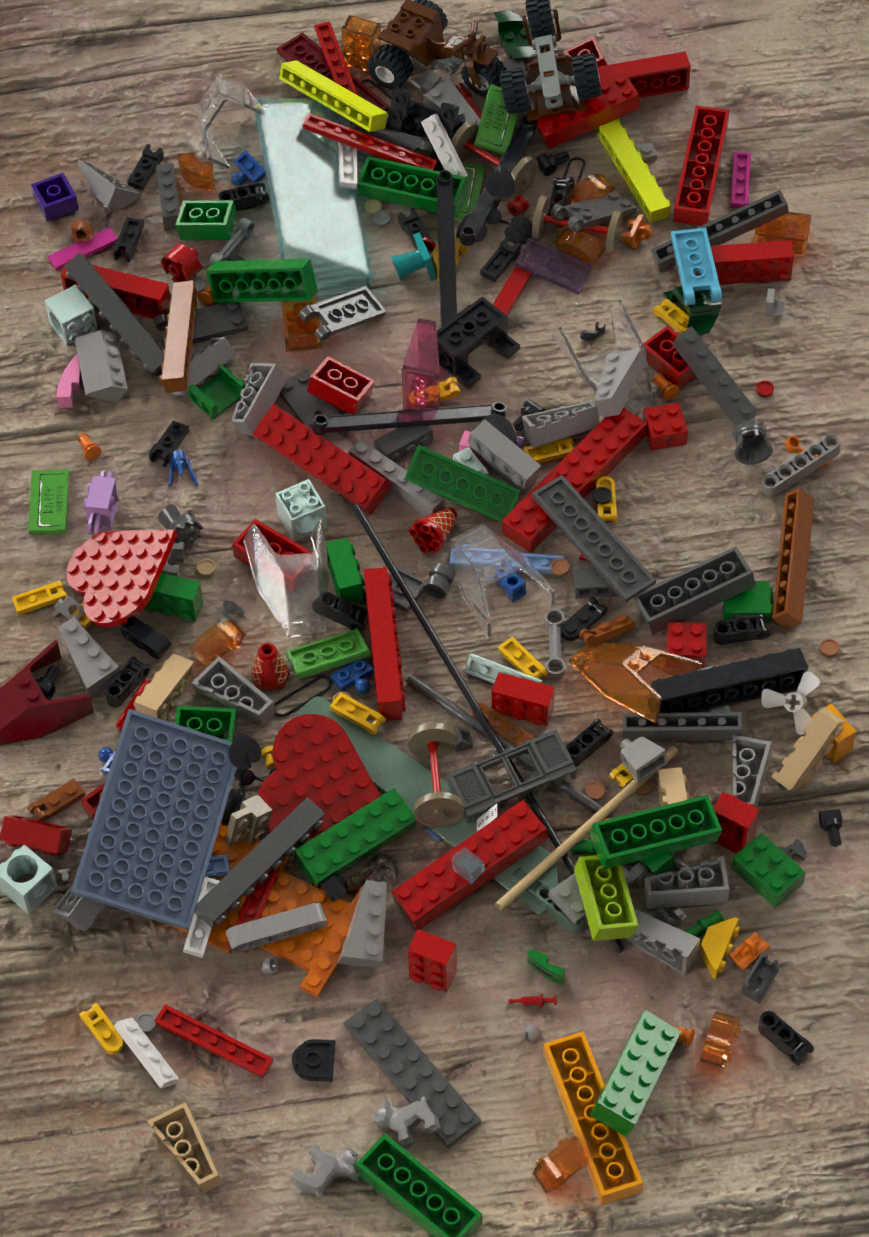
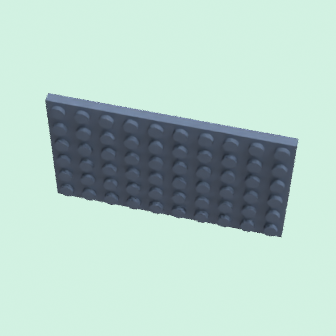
[70,709,237,930]

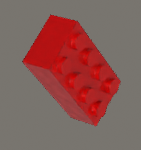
[232,519,317,593]

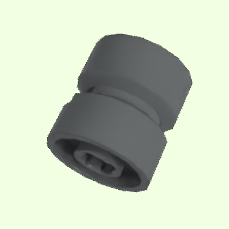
[423,563,455,599]

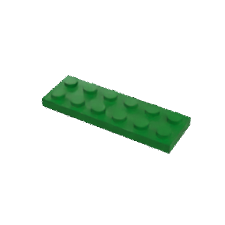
[403,445,521,523]

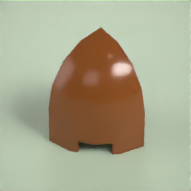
[71,219,94,242]

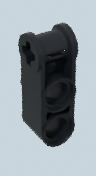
[548,177,575,228]
[218,182,270,211]
[312,592,367,631]
[713,614,771,645]
[120,616,172,660]
[105,656,151,707]
[566,718,614,767]
[758,1011,814,1065]

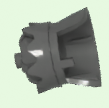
[732,417,773,465]
[158,504,203,544]

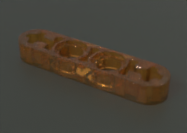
[472,703,535,754]

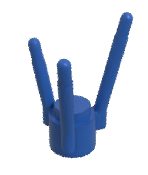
[168,450,199,487]

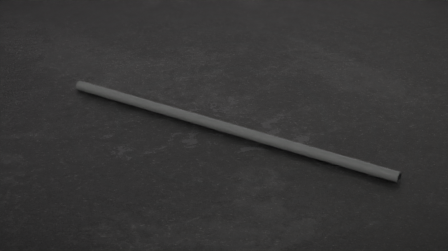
[406,674,691,871]

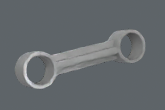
[208,218,255,268]
[545,609,565,680]

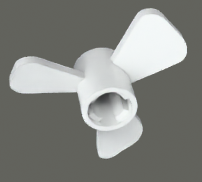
[761,671,820,735]

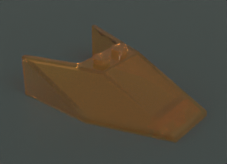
[569,642,702,723]

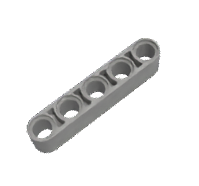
[762,434,840,497]
[226,903,328,952]

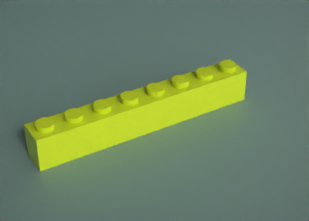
[279,60,387,132]
[594,118,671,223]

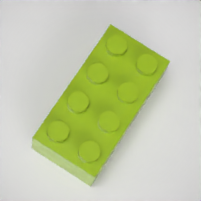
[574,855,638,941]

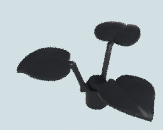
[456,166,534,245]
[221,733,276,825]

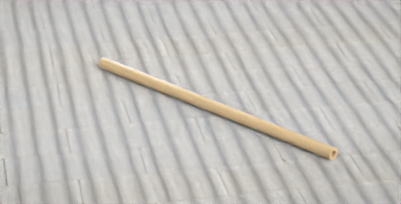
[495,745,679,911]

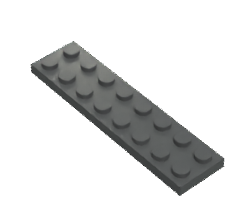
[532,475,656,603]
[343,998,481,1148]

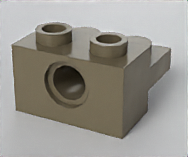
[225,795,272,847]

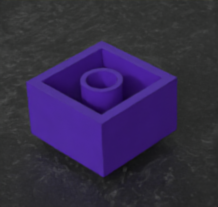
[31,173,79,221]

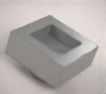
[636,143,657,162]

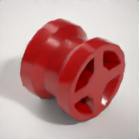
[507,195,529,217]

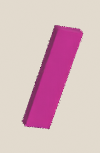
[730,152,751,209]
[48,228,118,271]

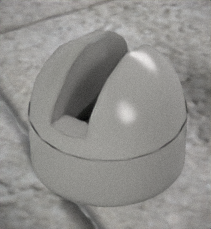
[261,957,278,974]
[524,1024,543,1042]

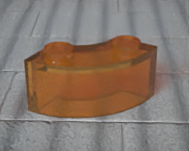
[177,152,216,190]
[571,174,616,203]
[553,228,606,266]
[189,620,246,664]
[700,1011,742,1068]
[533,1136,590,1194]

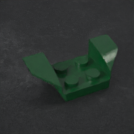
[494,10,536,60]
[663,286,722,335]

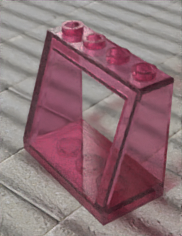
[401,319,440,410]

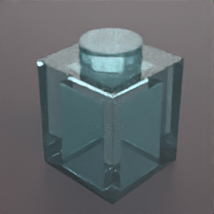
[451,847,485,884]

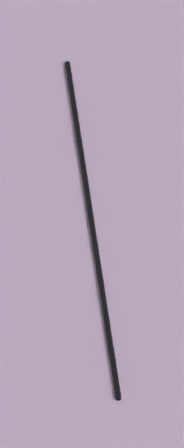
[352,504,625,953]

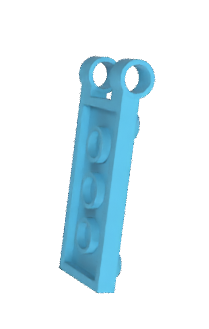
[670,228,722,306]

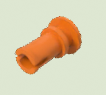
[197,285,214,307]
[653,374,679,400]
[77,433,101,461]
[670,1024,695,1048]

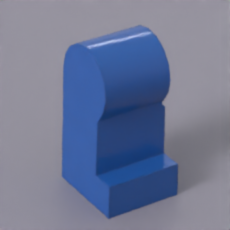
[492,565,527,602]

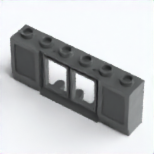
[448,730,577,823]

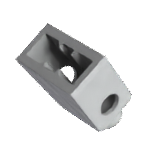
[620,737,668,783]

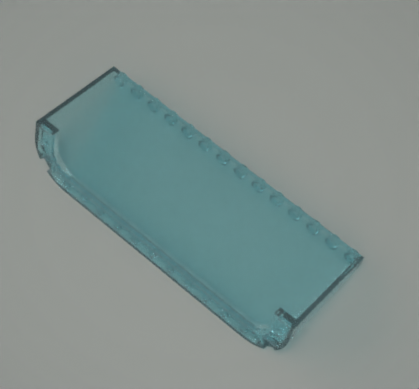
[253,97,373,297]

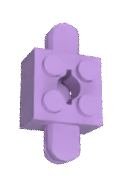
[83,470,119,535]

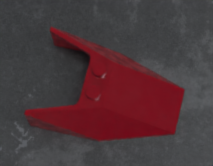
[0,640,94,745]

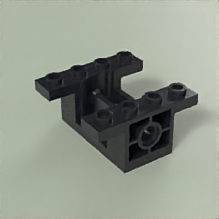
[386,87,466,172]
[418,296,520,389]

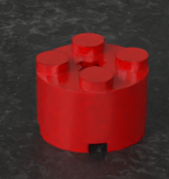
[161,243,203,282]

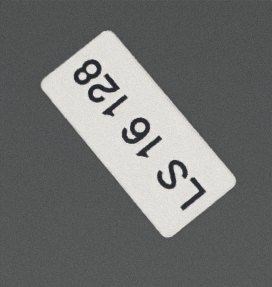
[477,804,498,831]

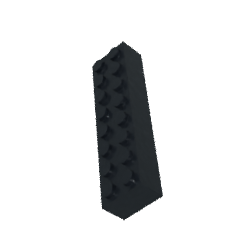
[648,648,808,713]

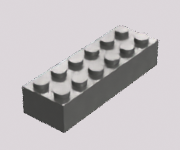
[634,546,756,635]

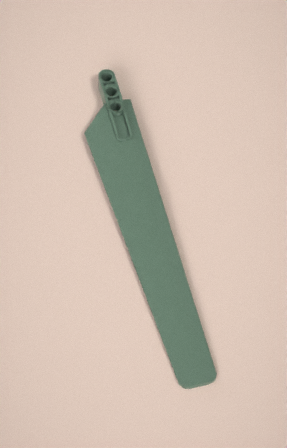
[295,696,585,935]

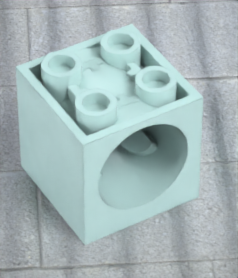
[44,285,98,346]
[275,479,327,542]
[0,845,58,914]

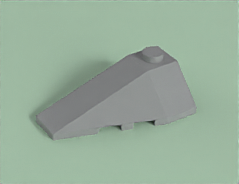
[77,159,142,210]

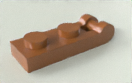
[579,615,636,646]
[27,778,86,822]

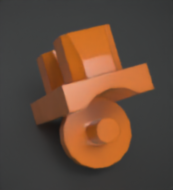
[621,214,653,250]
[729,932,770,971]

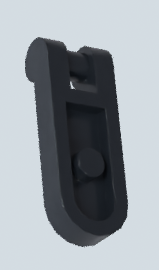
[561,597,608,641]

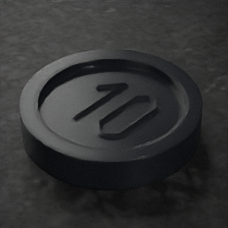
[593,487,612,504]

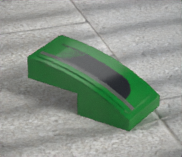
[527,949,565,985]

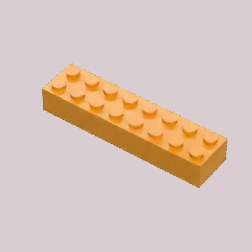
[543,1031,643,1206]

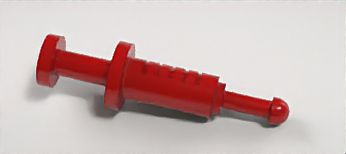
[508,994,557,1007]

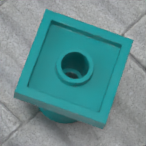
[391,232,437,281]

